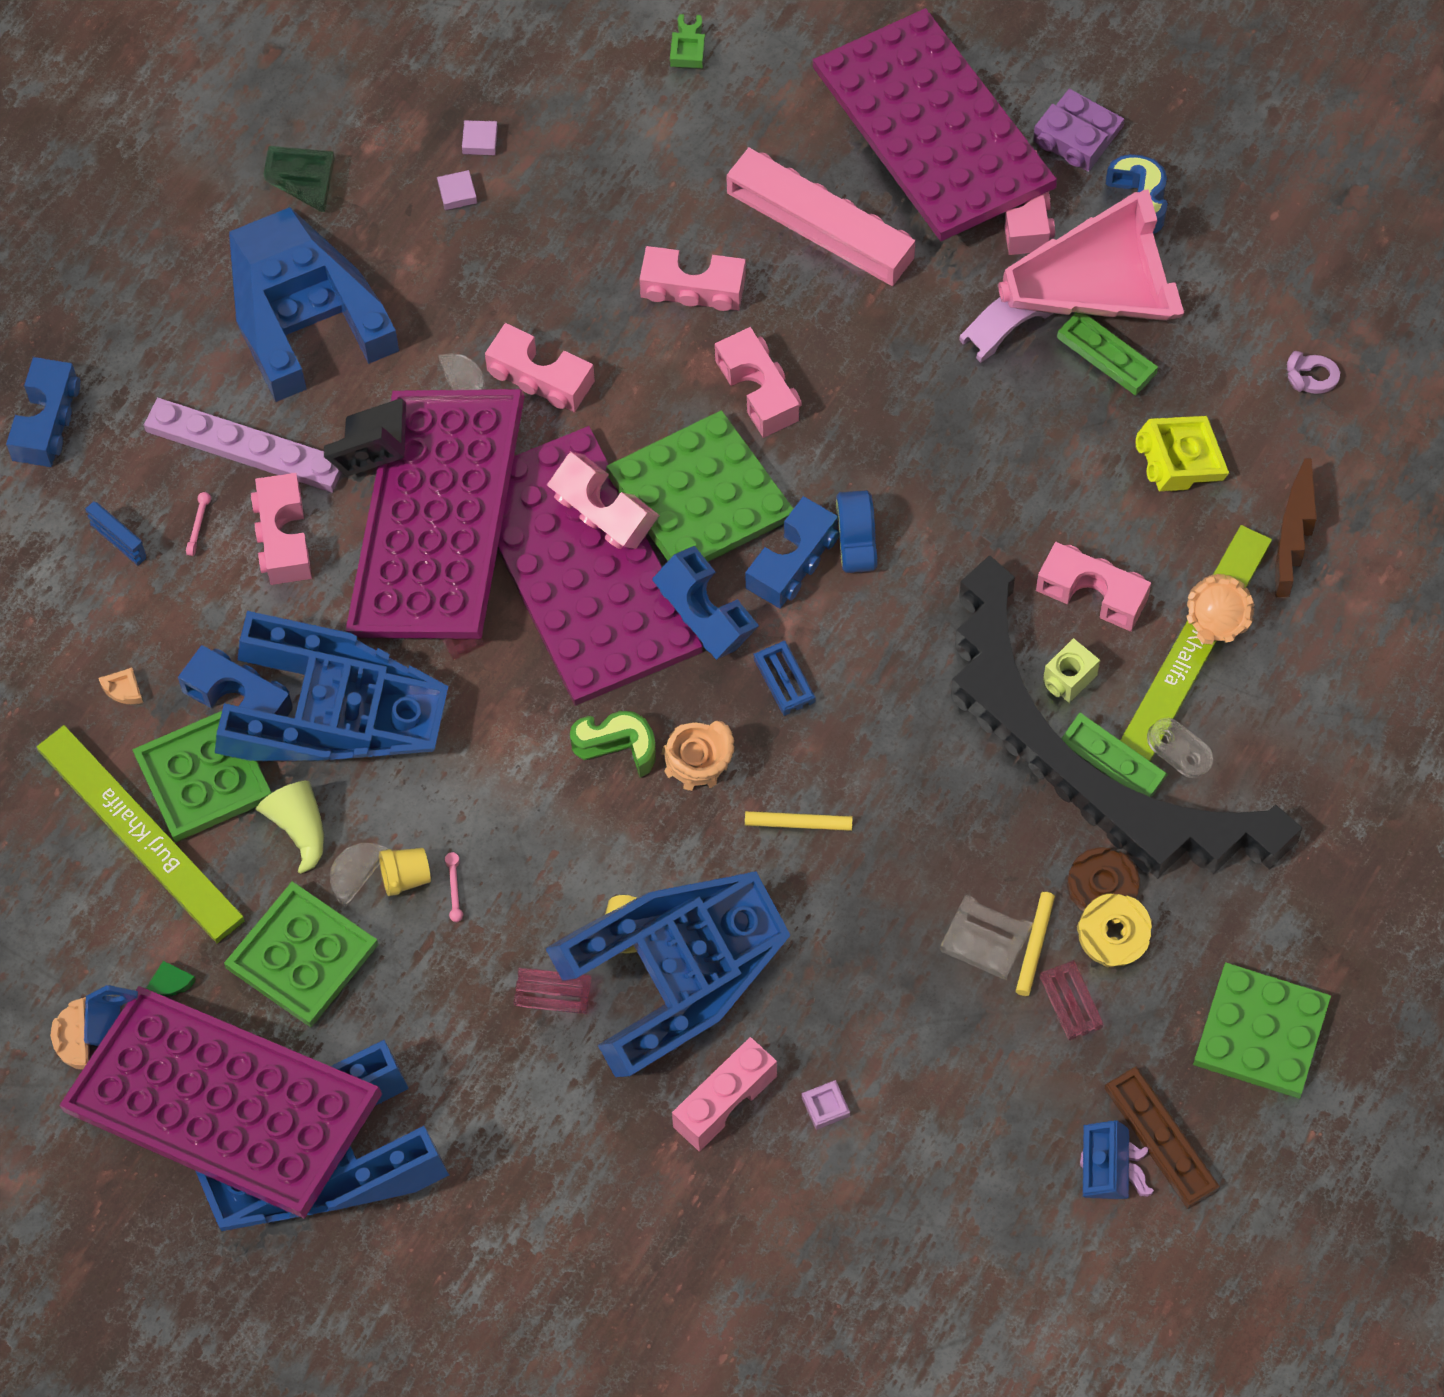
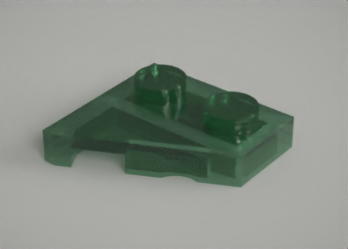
[263,146,335,212]

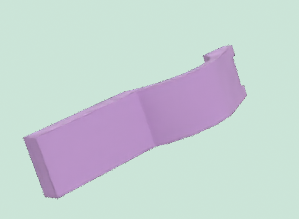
[959,297,1053,363]

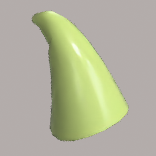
[256,780,324,874]

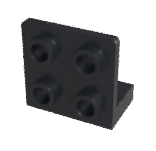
[324,398,406,476]

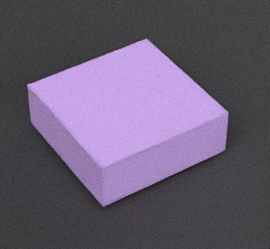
[462,120,498,155]
[437,170,477,210]
[802,1080,850,1130]

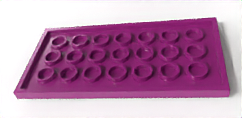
[812,8,1057,241]
[345,389,525,639]
[498,426,703,706]
[59,986,382,1219]

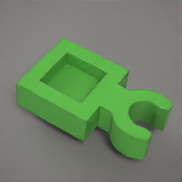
[670,14,705,68]

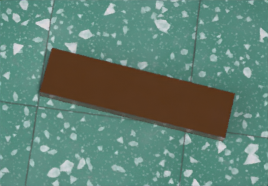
[1104,1066,1220,1209]

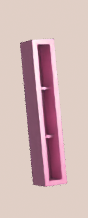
[727,148,915,287]

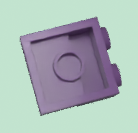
[1033,89,1124,172]

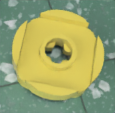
[1077,894,1152,968]

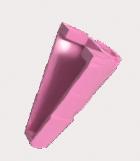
[998,189,1184,320]

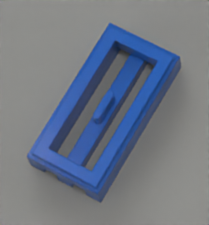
[85,501,146,566]
[754,641,816,716]

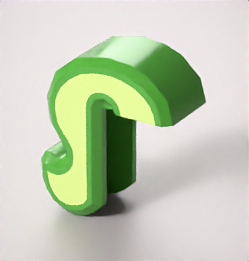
[570,711,656,778]

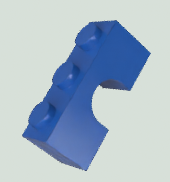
[6,357,80,467]
[745,496,839,609]
[652,546,759,660]
[178,645,293,717]

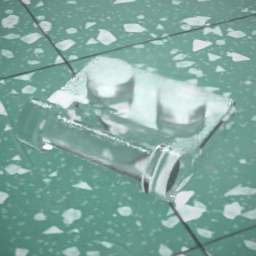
[940,894,1033,980]

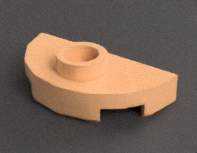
[50,997,90,1069]

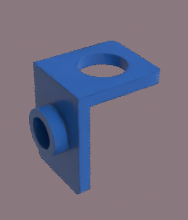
[84,985,138,1046]

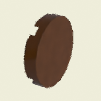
[1067,847,1140,911]

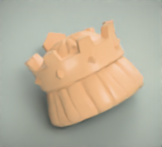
[1187,574,1254,644]
[661,721,735,791]

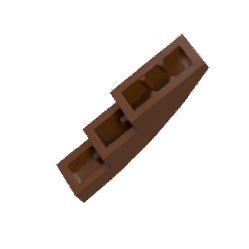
[1275,458,1316,597]

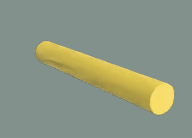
[745,811,852,831]
[1016,892,1055,996]

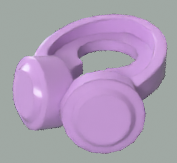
[1287,351,1340,394]

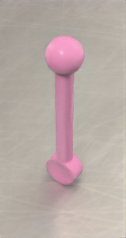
[186,492,211,556]
[445,852,464,922]

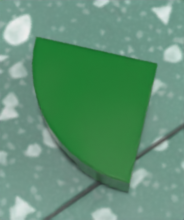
[146,961,196,997]

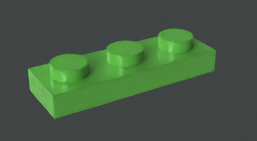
[1057,313,1158,396]
[1061,713,1168,798]

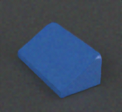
[1083,1120,1129,1199]

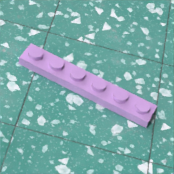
[144,397,342,493]

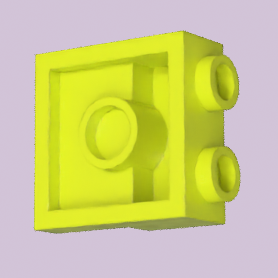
[1136,416,1229,492]

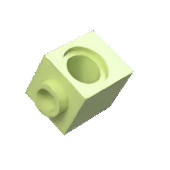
[1043,638,1100,703]

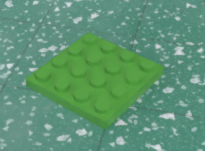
[606,410,793,562]

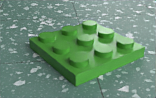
[132,711,271,842]
[224,881,379,1028]
[1193,962,1331,1099]

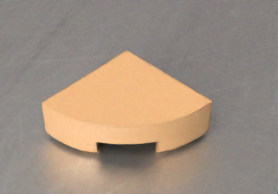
[98,668,143,704]

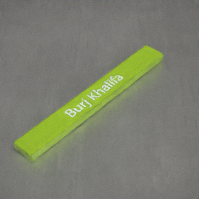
[1120,525,1272,762]
[36,725,245,944]

